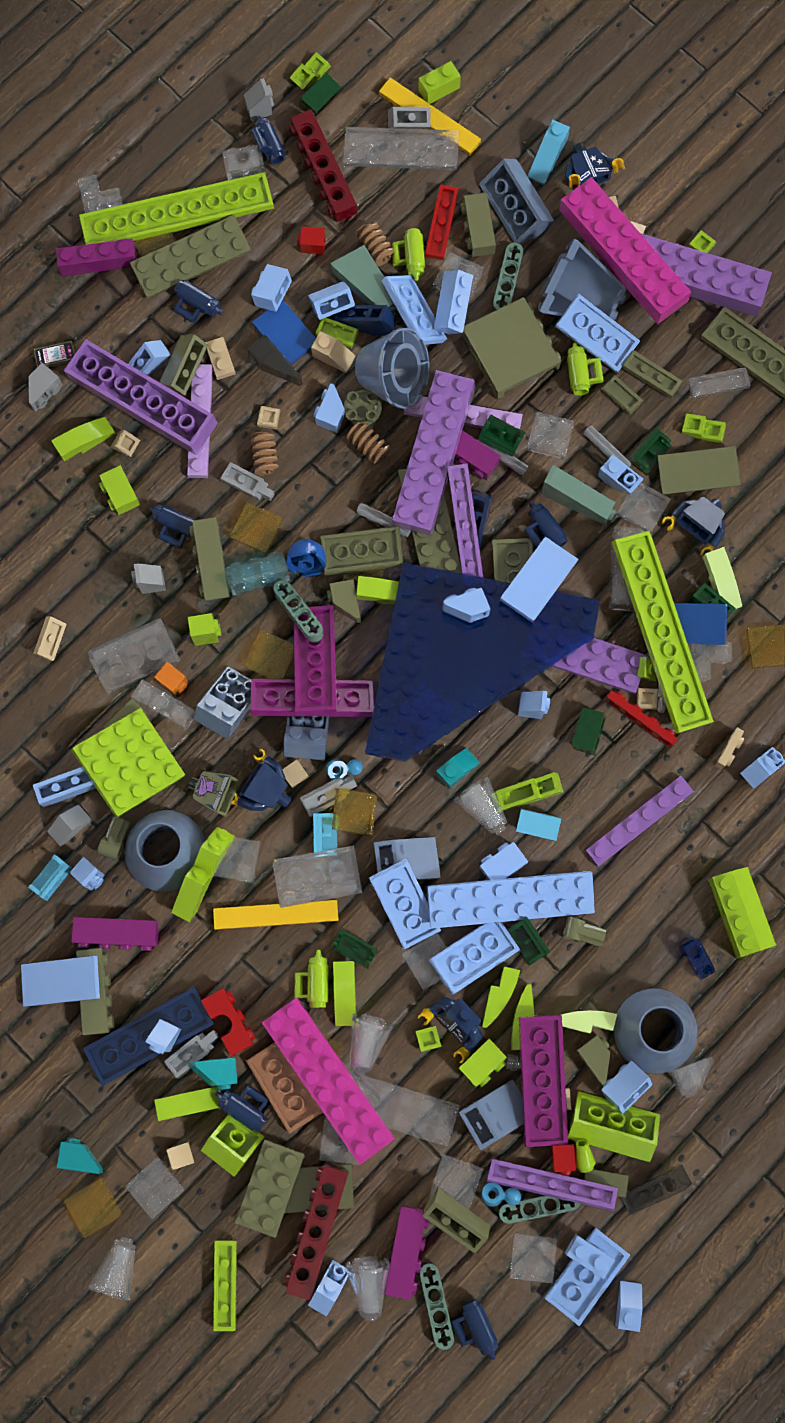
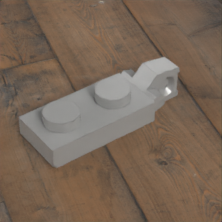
[220,462,275,501]
[300,775,357,817]
[164,1030,220,1078]

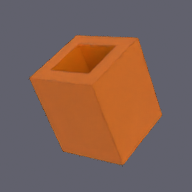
[154,662,188,696]

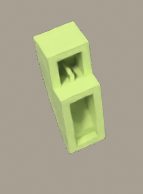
[702,547,742,609]
[562,1011,617,1034]

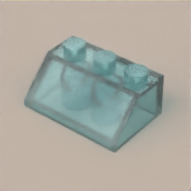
[225,552,290,596]

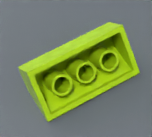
[708,867,776,959]
[568,1091,660,1162]

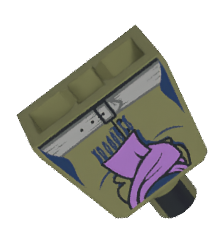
[188,771,240,817]

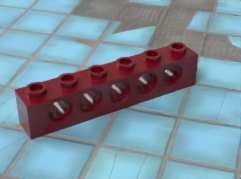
[289,109,358,222]
[283,1163,349,1300]

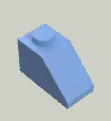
[128,340,171,376]
[615,1281,642,1332]

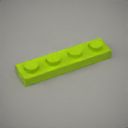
[213,1240,237,1331]

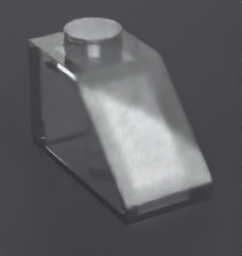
[670,1056,713,1098]

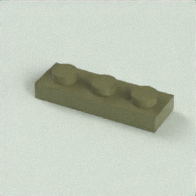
[622,350,682,399]

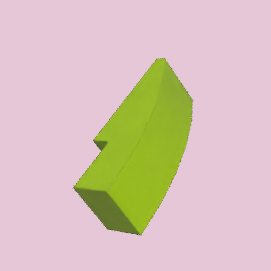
[51,417,116,462]
[357,576,418,607]
[495,772,564,811]
[333,961,356,1026]
[482,967,520,1028]
[511,984,535,1051]
[154,1086,221,1121]

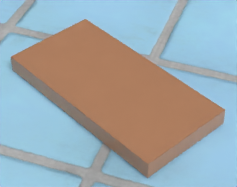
[246,1042,323,1134]

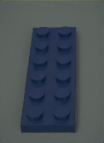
[83,987,215,1086]

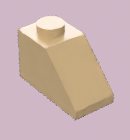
[311,331,355,373]

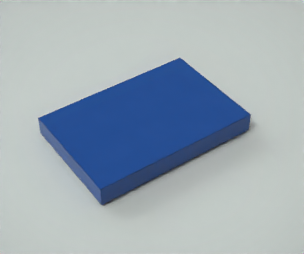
[252,300,316,367]
[674,603,727,645]

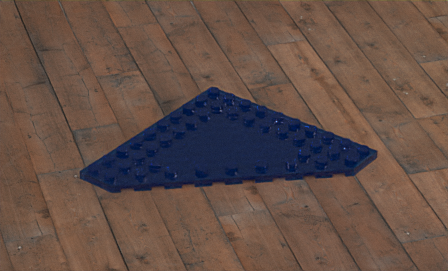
[365,563,600,762]

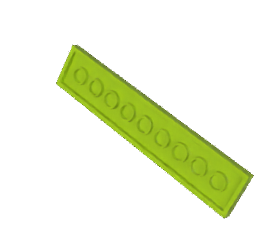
[79,172,274,245]
[612,531,714,734]

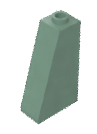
[331,245,398,315]
[541,465,616,525]

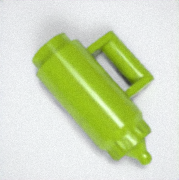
[391,228,425,281]
[567,342,604,396]
[294,950,329,1008]

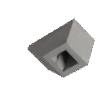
[244,78,274,121]
[29,363,63,412]
[131,564,166,594]

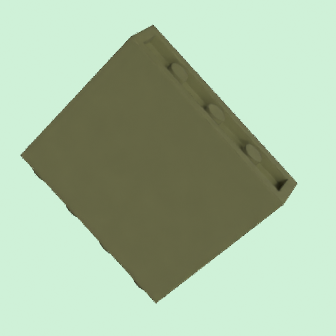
[461,297,561,400]

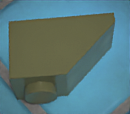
[327,580,361,623]
[576,1035,610,1085]

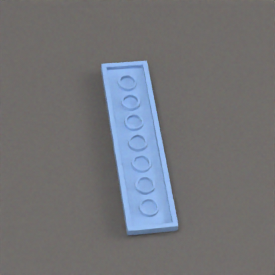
[427,871,595,929]

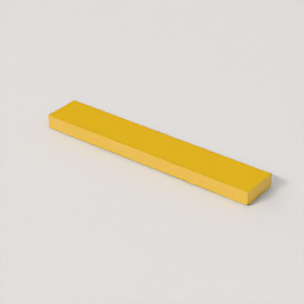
[379,78,481,156]
[213,900,339,930]

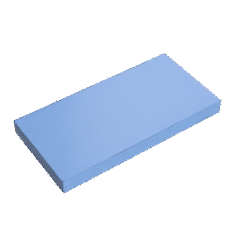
[382,275,447,345]
[555,294,640,373]
[500,537,578,623]
[369,859,441,949]
[429,922,520,995]
[21,956,100,1007]
[544,1227,630,1326]

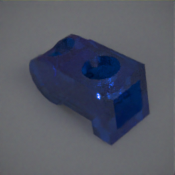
[679,938,716,980]

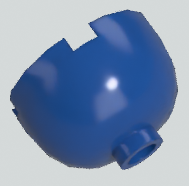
[286,539,326,577]

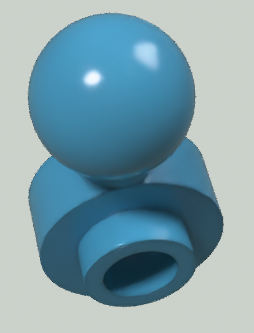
[325,759,363,780]
[481,1183,521,1206]

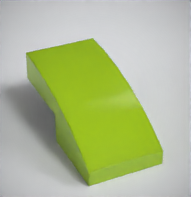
[290,52,331,91]
[682,413,726,444]

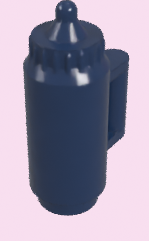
[251,116,285,165]
[174,280,223,323]
[524,502,568,548]
[149,504,197,549]
[215,1085,269,1132]
[451,1299,498,1360]

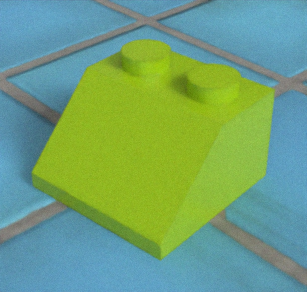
[201,1115,264,1177]

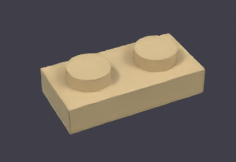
[206,337,236,380]
[33,616,67,661]
[715,727,744,769]

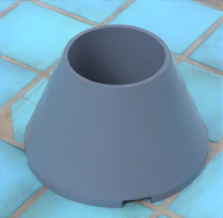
[355,328,429,409]
[124,810,205,892]
[613,988,697,1073]

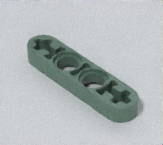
[493,243,523,311]
[274,580,323,642]
[499,1195,580,1224]
[420,1263,454,1350]

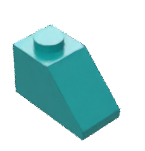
[436,748,480,790]
[189,1058,237,1090]
[57,1138,103,1174]

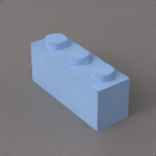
[434,270,473,334]
[33,767,96,807]

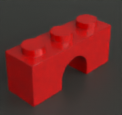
[201,988,256,1057]

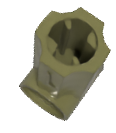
[97,816,131,860]
[562,917,606,947]

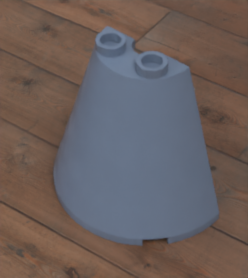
[538,239,627,320]

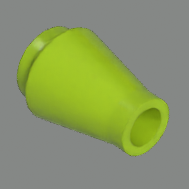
[575,1139,596,1173]

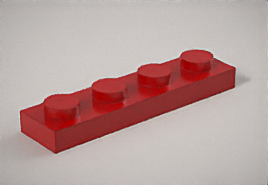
[425,184,459,261]
[605,691,678,749]

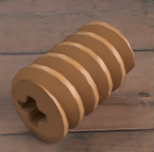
[356,223,394,267]
[346,422,390,464]
[250,432,279,476]

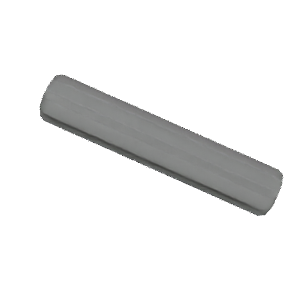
[584,426,631,468]
[478,439,528,475]
[357,503,411,537]

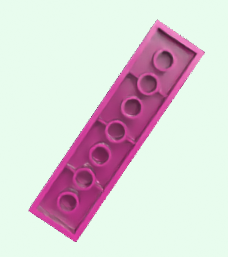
[559,177,691,324]
[262,998,396,1165]

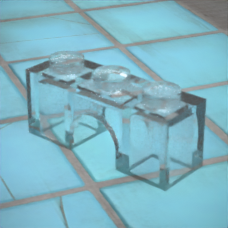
[131,679,195,731]

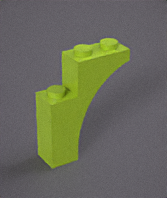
[171,827,235,922]

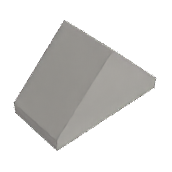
[47,804,92,847]

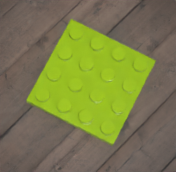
[71,708,185,818]

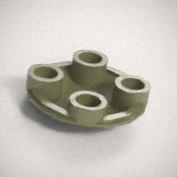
[343,390,382,426]

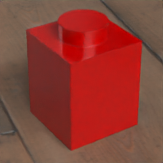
[297,227,326,255]
[551,1144,576,1176]

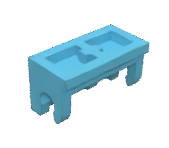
[516,808,561,841]
[313,813,337,857]
[29,854,73,901]

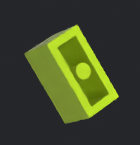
[418,61,461,104]
[99,465,140,515]
[188,613,222,646]
[458,1039,507,1087]

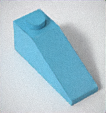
[527,120,570,185]

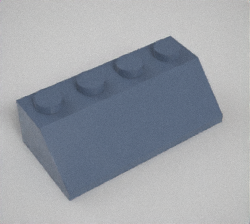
[479,159,554,244]

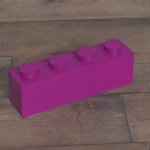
[56,238,137,277]
[454,431,501,481]
[72,917,159,951]
[385,1205,429,1300]

